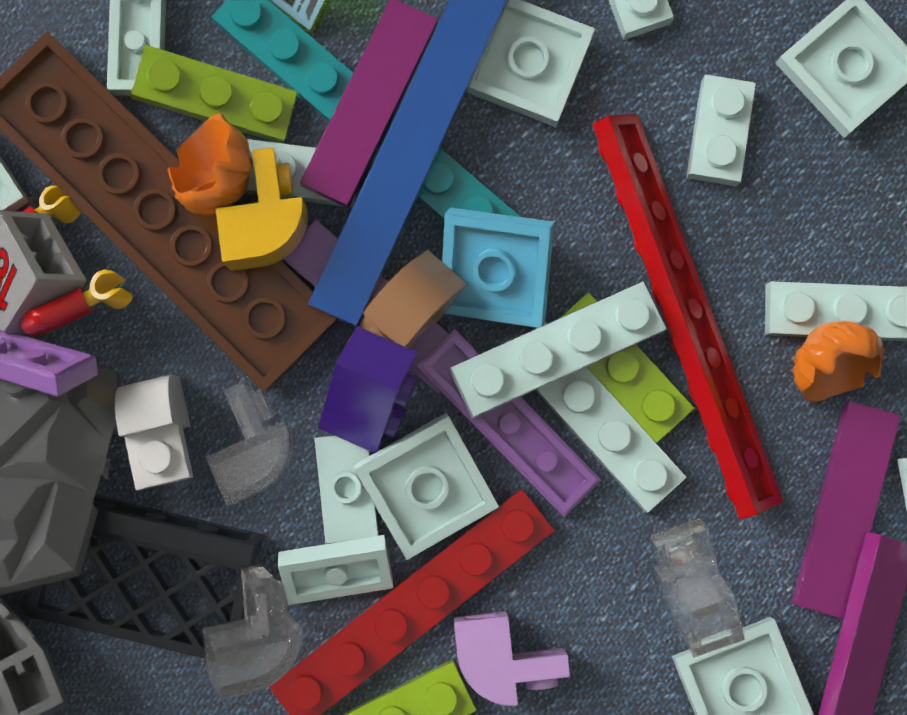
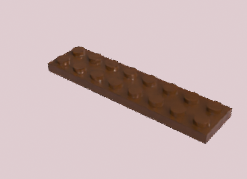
[0,31,340,393]

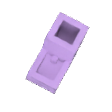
[454,611,570,706]

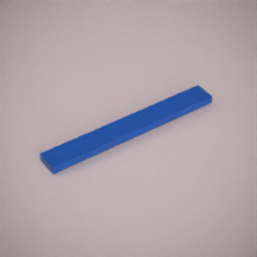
[308,0,509,327]

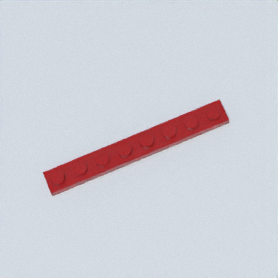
[592,114,783,519]

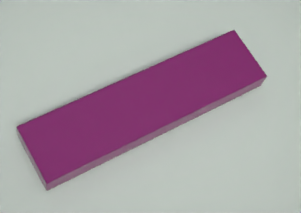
[299,0,438,209]
[791,401,901,619]
[818,532,907,715]

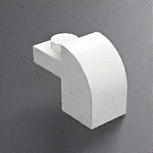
[115,374,193,490]

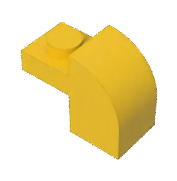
[215,147,308,271]

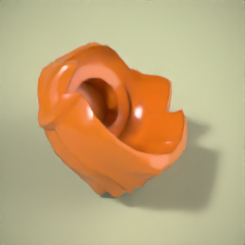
[167,113,253,215]
[792,321,885,403]

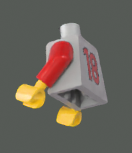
[0,185,133,337]

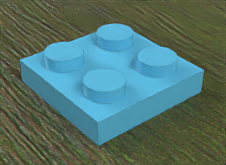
[442,208,554,328]

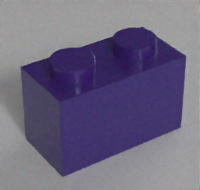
[318,326,419,453]

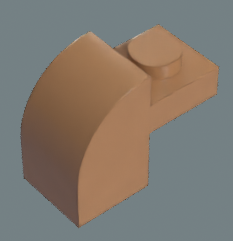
[347,250,467,349]

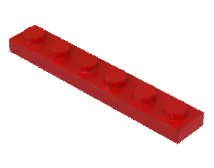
[269,489,554,715]

